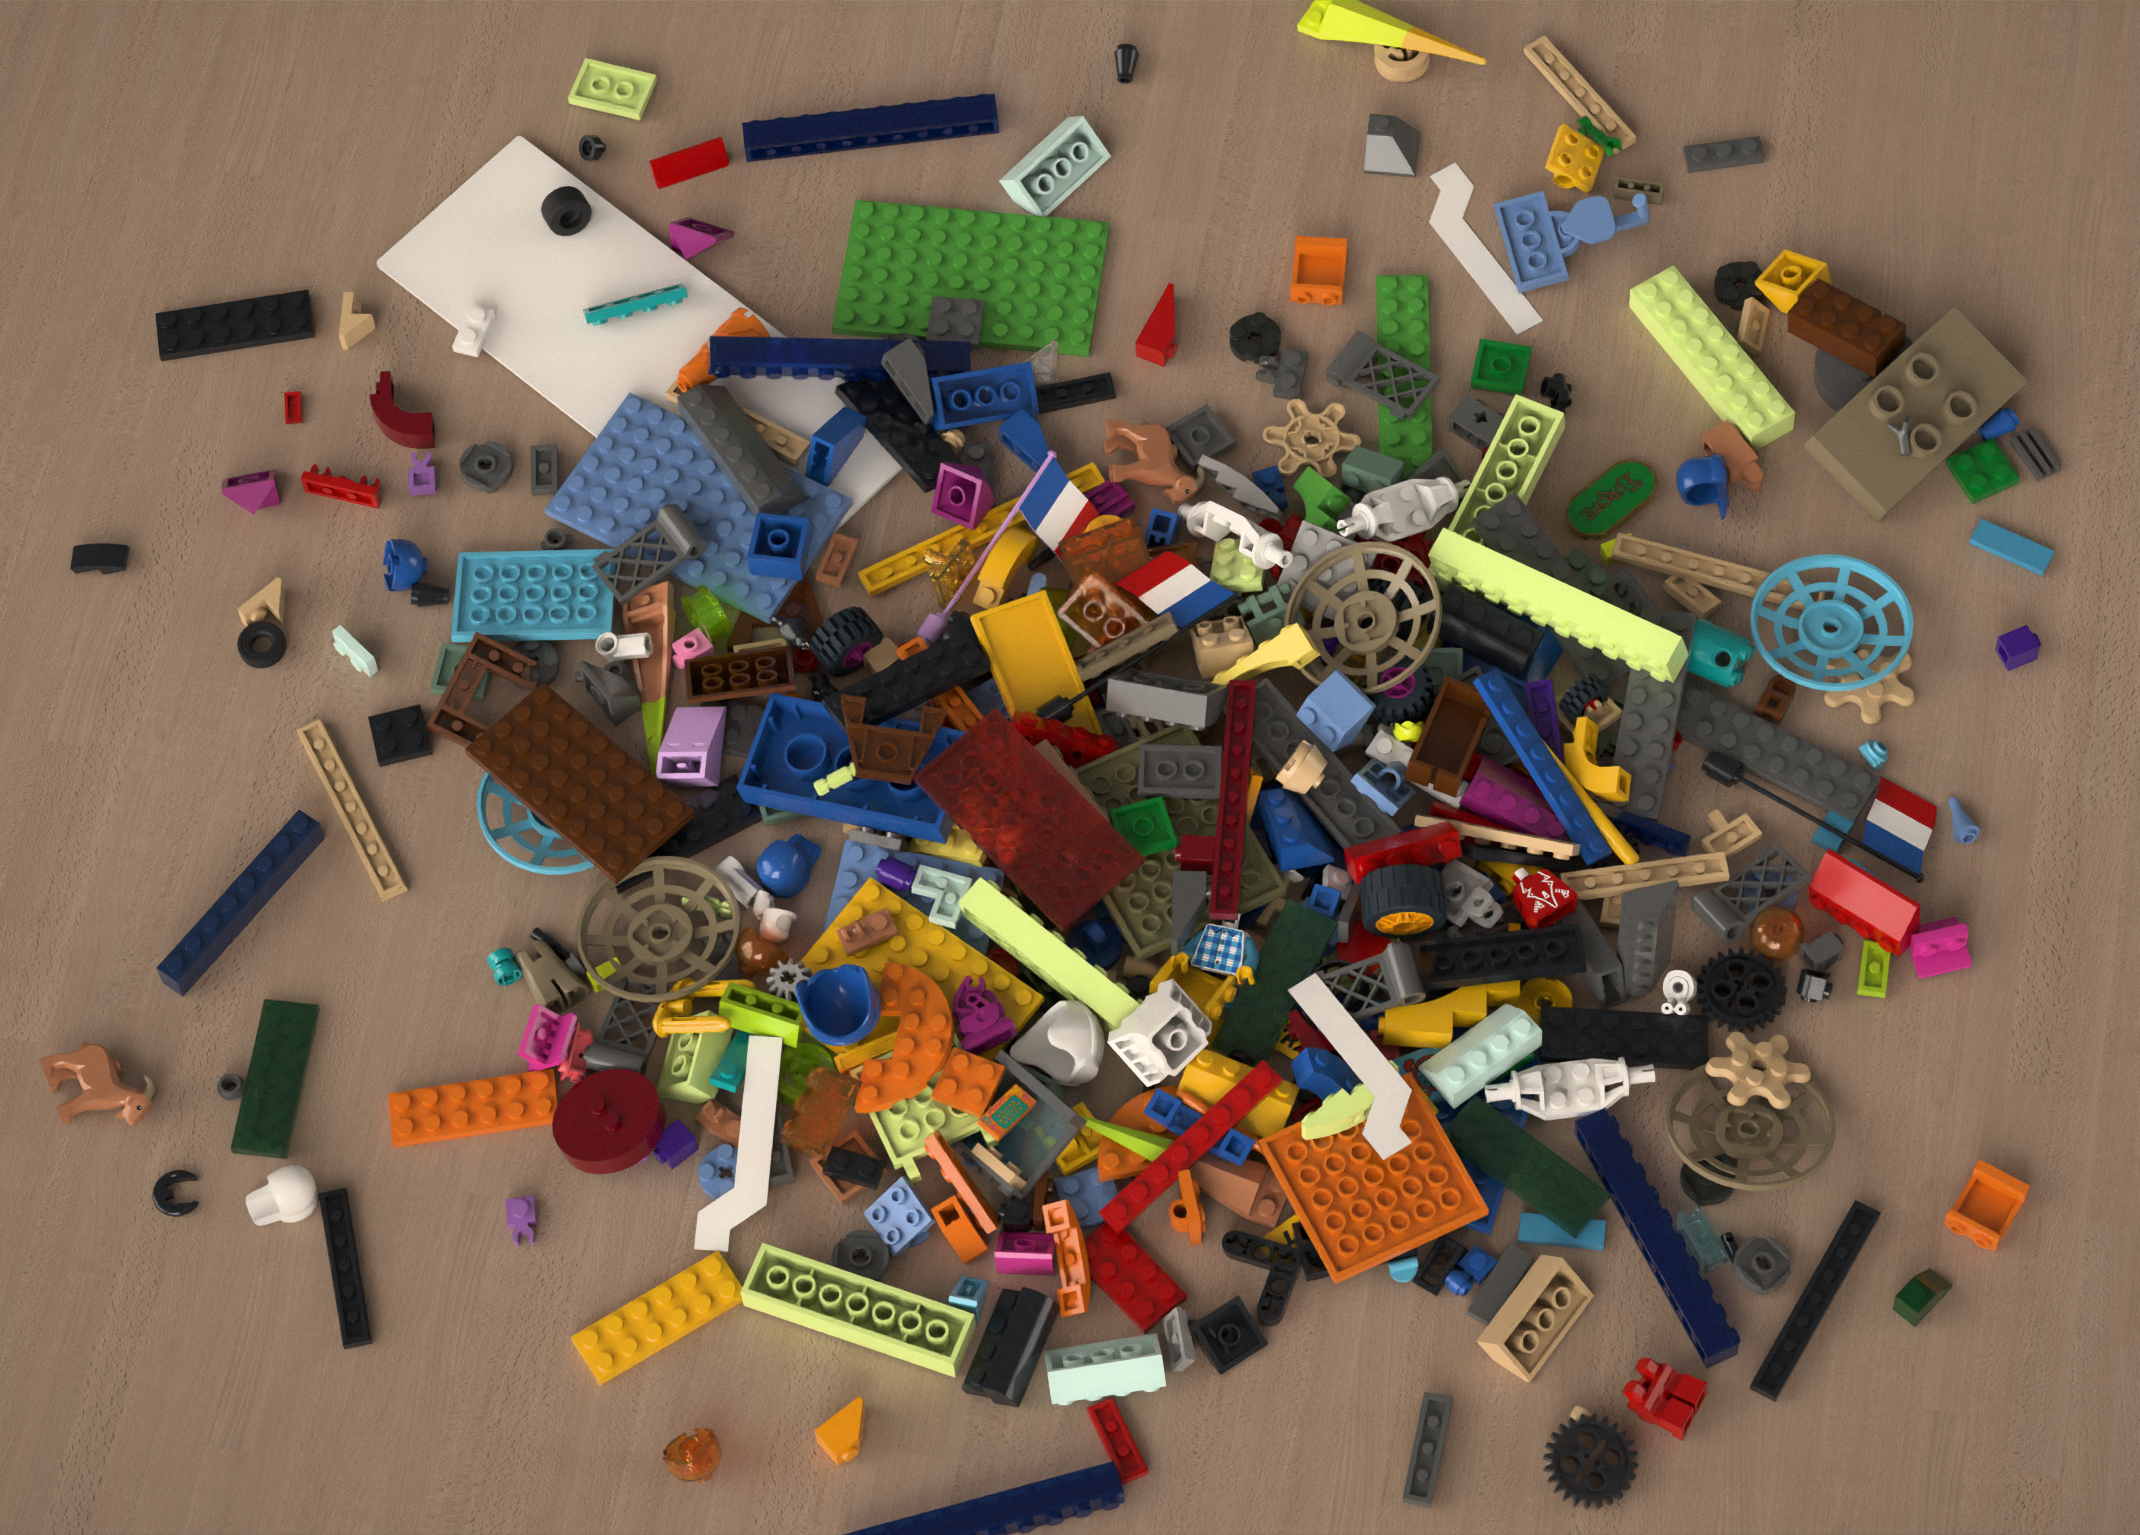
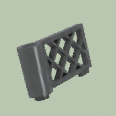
[1325,331,1441,420]
[592,504,708,606]
[1690,844,1812,944]
[1307,941,1426,1033]
[583,978,672,1076]

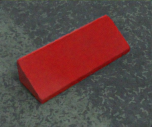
[649,137,729,189]

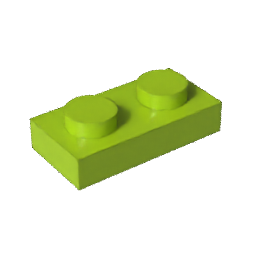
[1857,940,1891,998]

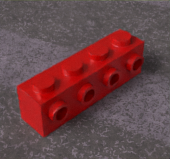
[1004,710,1119,769]
[1344,821,1462,884]

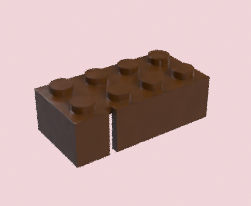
[1788,278,1906,378]
[1404,676,1492,798]

